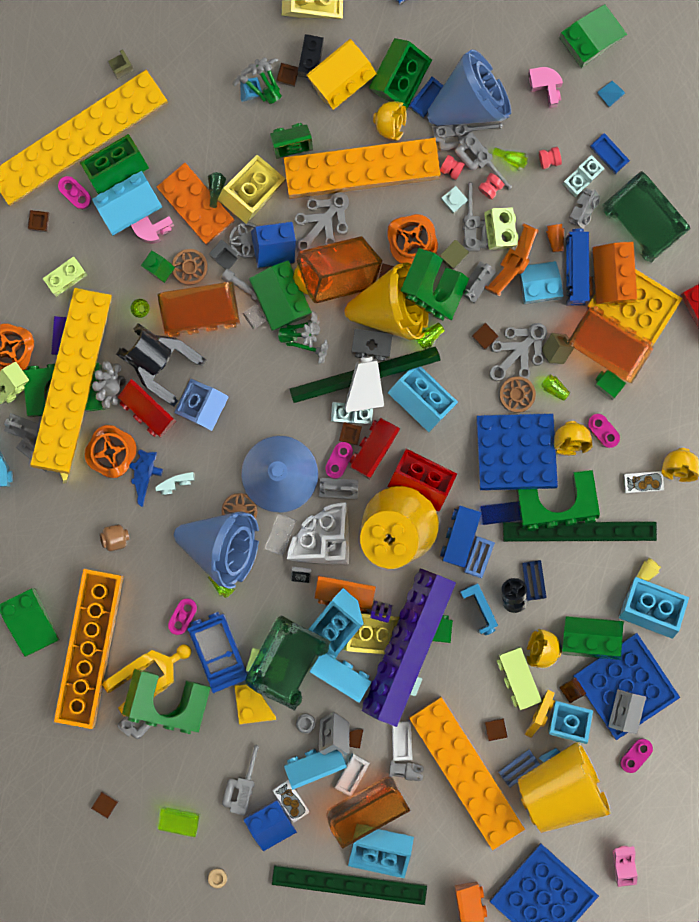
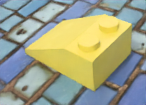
[281,0,343,19]
[217,155,286,224]
[342,612,400,654]

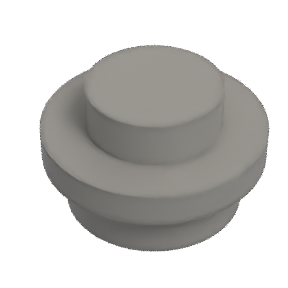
[296,714,315,733]

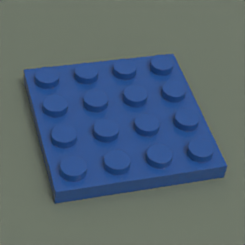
[477,414,558,490]
[573,633,680,740]
[489,843,599,922]

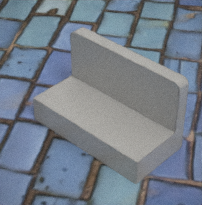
[608,690,646,734]
[319,712,349,755]

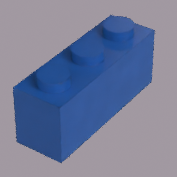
[440,506,482,568]

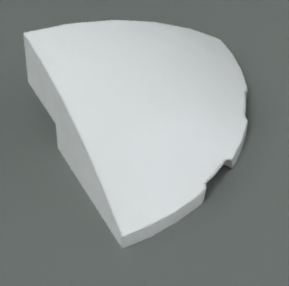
[287,502,349,564]

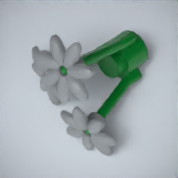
[233,58,282,104]
[278,311,329,364]

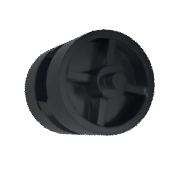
[502,578,528,613]

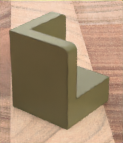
[108,49,134,80]
[439,240,469,270]
[542,333,575,364]

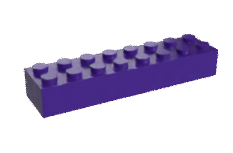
[362,568,456,727]

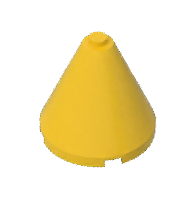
[344,262,429,340]

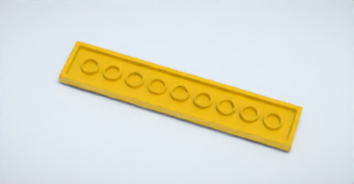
[0,69,168,206]
[30,288,112,474]

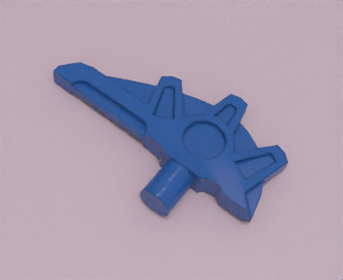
[130,450,163,507]

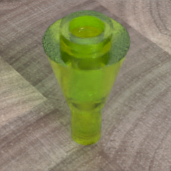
[493,147,528,171]

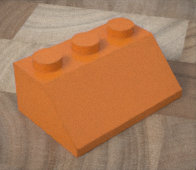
[592,242,637,304]
[314,576,376,612]
[454,882,487,922]

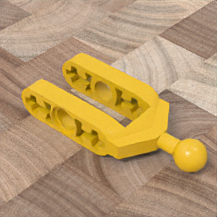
[102,644,191,717]

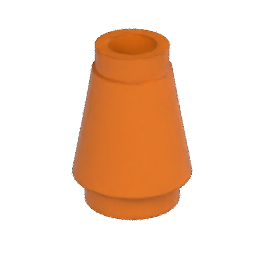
[546,224,565,252]

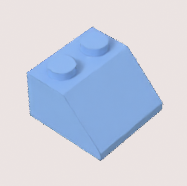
[174,379,229,431]

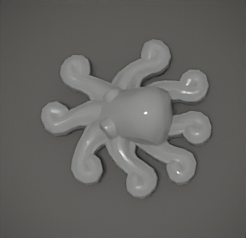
[92,361,125,408]

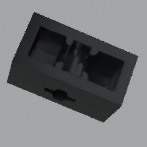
[298,34,324,78]

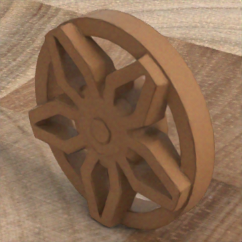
[172,249,208,285]
[500,376,536,412]
[222,493,258,519]

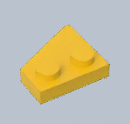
[235,683,276,724]
[524,690,555,738]

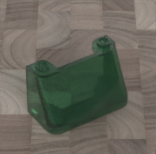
[602,171,691,263]
[245,616,331,711]

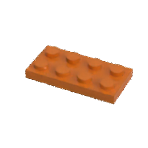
[156,163,235,245]

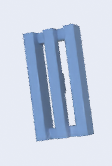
[464,536,495,579]
[498,749,540,788]

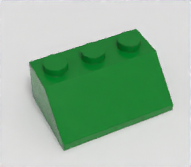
[369,38,432,110]
[80,134,149,195]
[249,260,312,331]
[562,616,624,660]

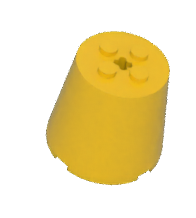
[360,486,439,569]
[518,742,611,833]

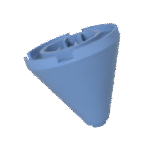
[427,49,511,126]
[242,436,318,513]
[174,511,259,589]

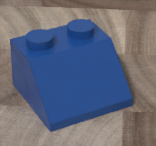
[251,222,296,268]
[244,799,297,851]

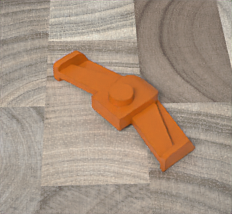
[485,223,539,297]

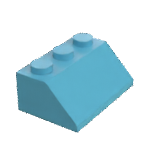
[92,171,162,236]
[388,367,458,432]
[619,577,689,639]
[307,588,364,657]
[310,650,371,703]
[284,749,347,790]
[348,825,414,879]

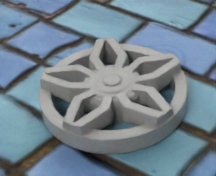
[229,222,258,258]

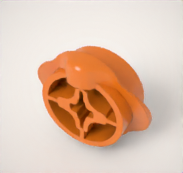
[387,214,438,264]
[0,324,34,371]
[85,425,137,478]

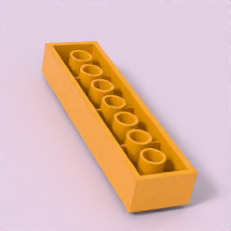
[284,138,441,199]
[54,569,124,729]
[408,696,525,851]

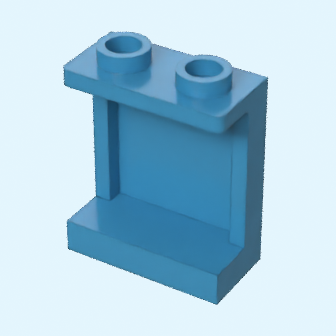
[459,583,498,636]

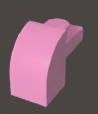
[528,67,563,108]
[131,216,174,244]
[613,846,638,887]

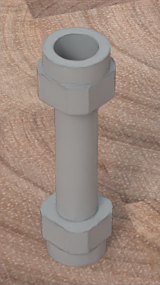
[221,269,259,303]

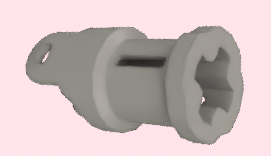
[389,761,424,781]

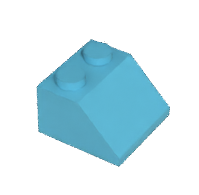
[519,261,564,304]
[548,701,593,744]

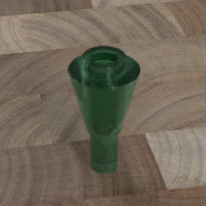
[208,172,226,208]

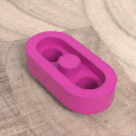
[58,176,92,210]
[588,414,620,448]
[325,442,353,479]
[168,599,197,635]
[620,738,653,773]

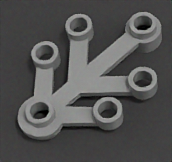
[295,192,349,255]
[490,323,547,381]

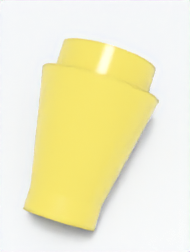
[637,558,661,582]

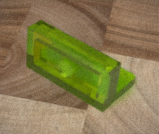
[158,807,201,837]

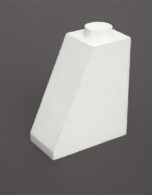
[345,356,384,412]

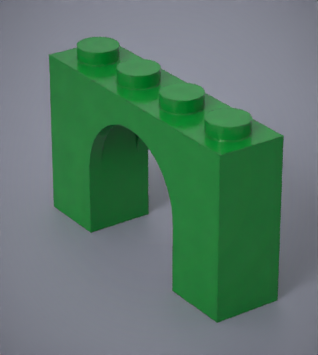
[400,248,470,321]
[23,363,106,417]
[516,470,600,531]
[122,669,211,734]

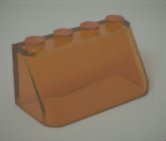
[297,236,383,303]
[157,282,241,338]
[567,306,654,384]
[326,777,411,849]

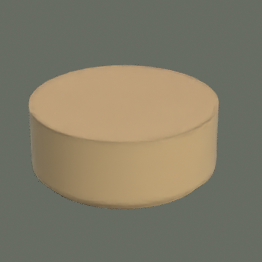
[208,868,227,889]

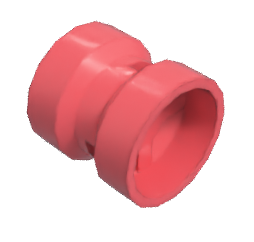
[539,147,562,169]
[440,155,465,180]
[478,173,505,200]

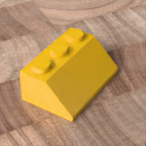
[306,39,377,110]

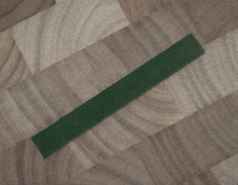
[289,346,441,403]
[503,522,657,542]
[272,865,427,905]

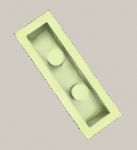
[496,647,542,710]

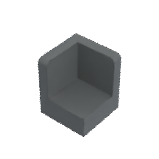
[209,240,240,270]

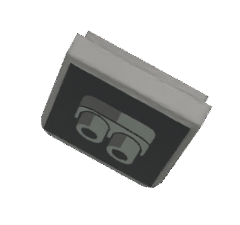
[291,567,311,583]

